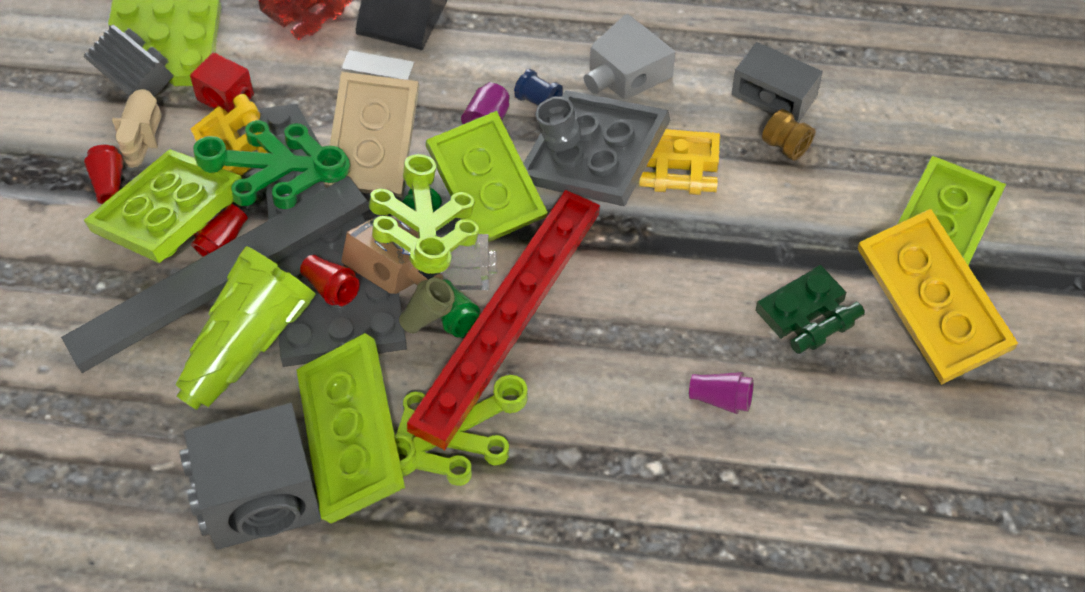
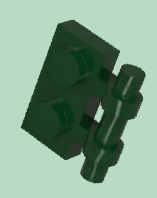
[755,265,865,354]

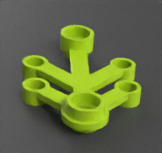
[369,154,479,274]
[394,375,528,486]

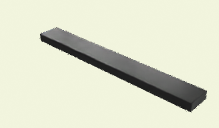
[61,176,370,373]

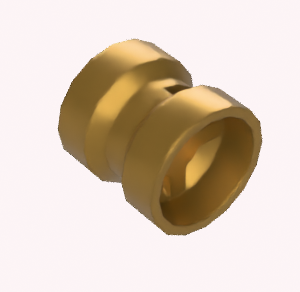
[762,109,816,161]

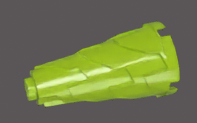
[175,246,316,410]

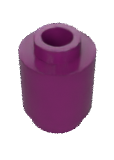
[461,82,510,124]

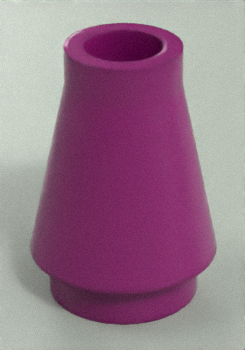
[689,372,754,414]

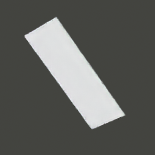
[341,50,414,80]

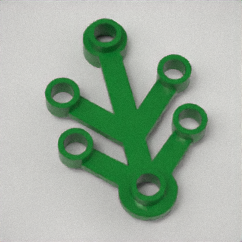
[193,120,350,209]

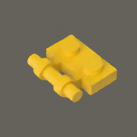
[190,94,268,175]
[639,129,720,195]

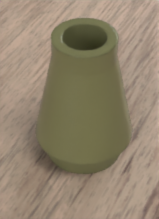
[399,278,454,334]

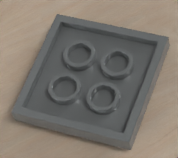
[523,90,670,207]

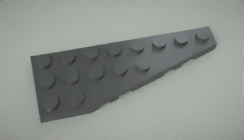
[259,104,407,367]

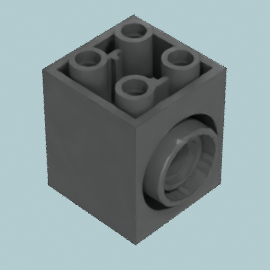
[179,403,322,550]

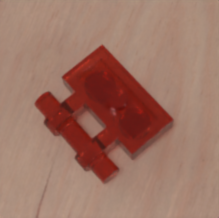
[258,0,353,40]

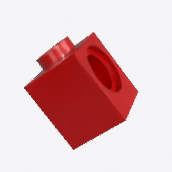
[190,52,254,113]

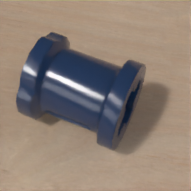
[514,69,563,106]

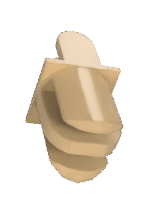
[112,89,161,168]

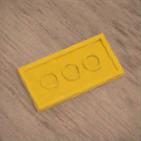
[858,209,1018,385]

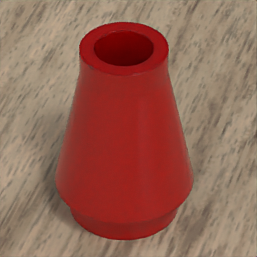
[84,144,124,204]
[191,204,248,257]
[300,255,360,306]

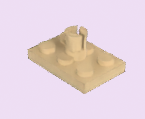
[324,72,419,198]

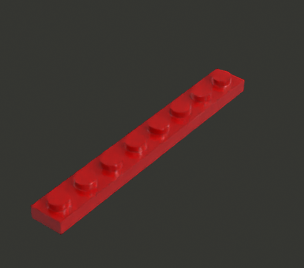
[407,190,600,450]

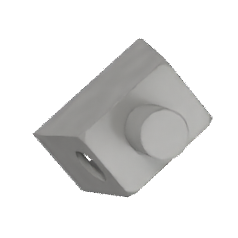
[584,13,675,99]

